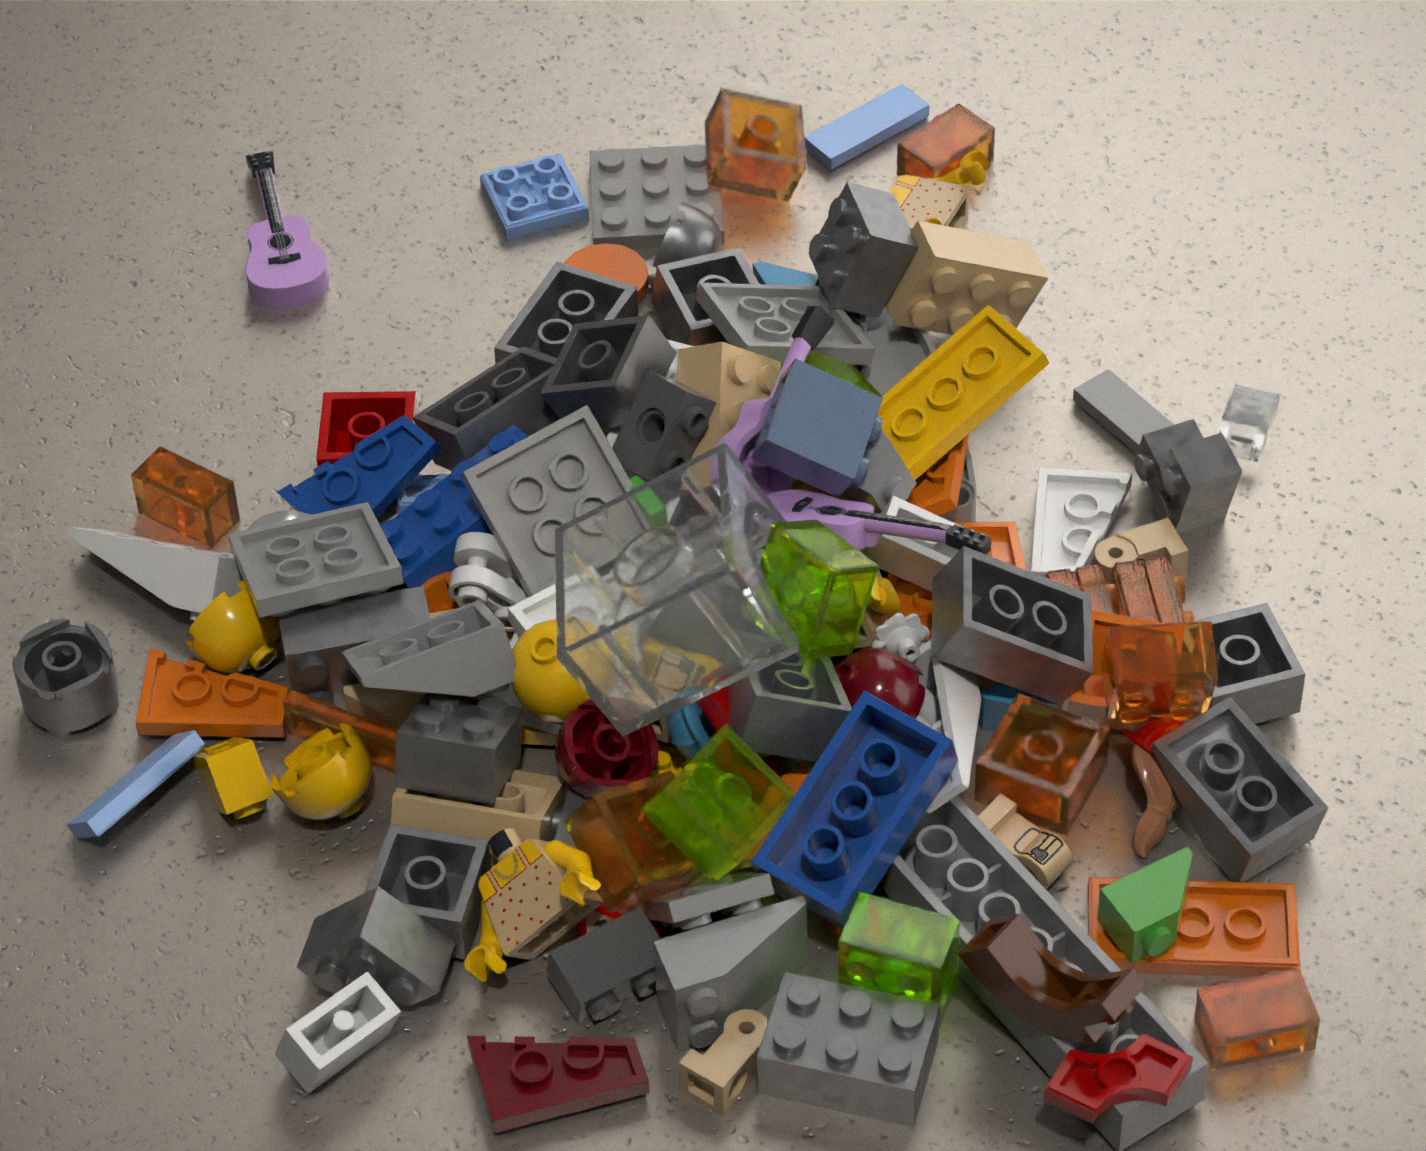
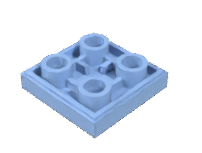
[480,154,589,240]

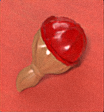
[1121,718,1184,858]

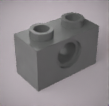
[612,371,717,489]

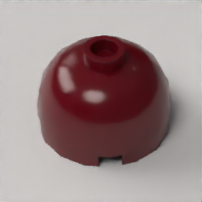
[835,648,925,719]
[554,697,659,801]

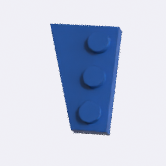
[277,415,441,519]

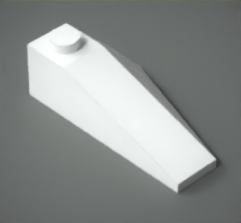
[68,527,243,620]
[911,639,981,814]

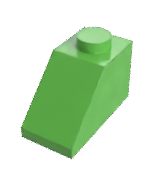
[1097,847,1193,964]

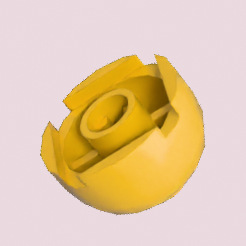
[185,580,281,675]
[511,620,612,722]
[270,723,372,820]

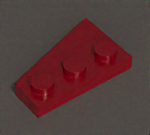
[467,1036,650,1133]

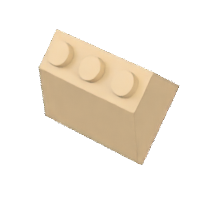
[391,770,565,867]

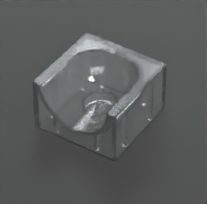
[555,442,799,736]

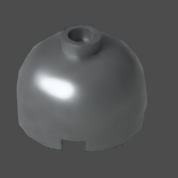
[647,201,722,285]

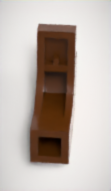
[958,913,1146,1044]

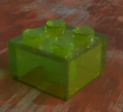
[746,520,879,660]
[640,724,796,884]
[839,892,960,1028]

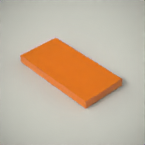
[1088,877,1300,979]

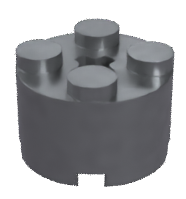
[12,619,119,737]

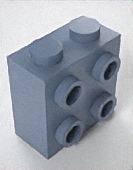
[751,358,883,498]

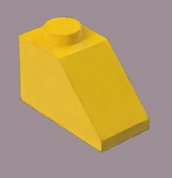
[191,736,273,819]

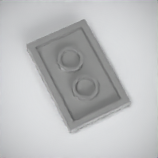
[642,871,775,930]

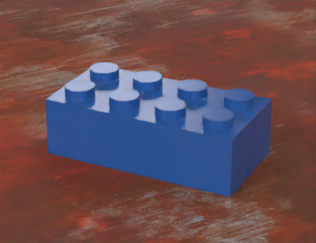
[380,424,528,590]
[751,690,958,932]

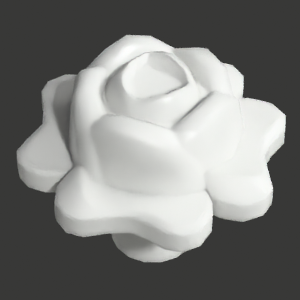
[871,613,930,662]

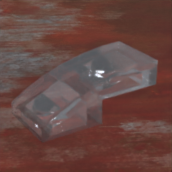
[1217,385,1280,462]

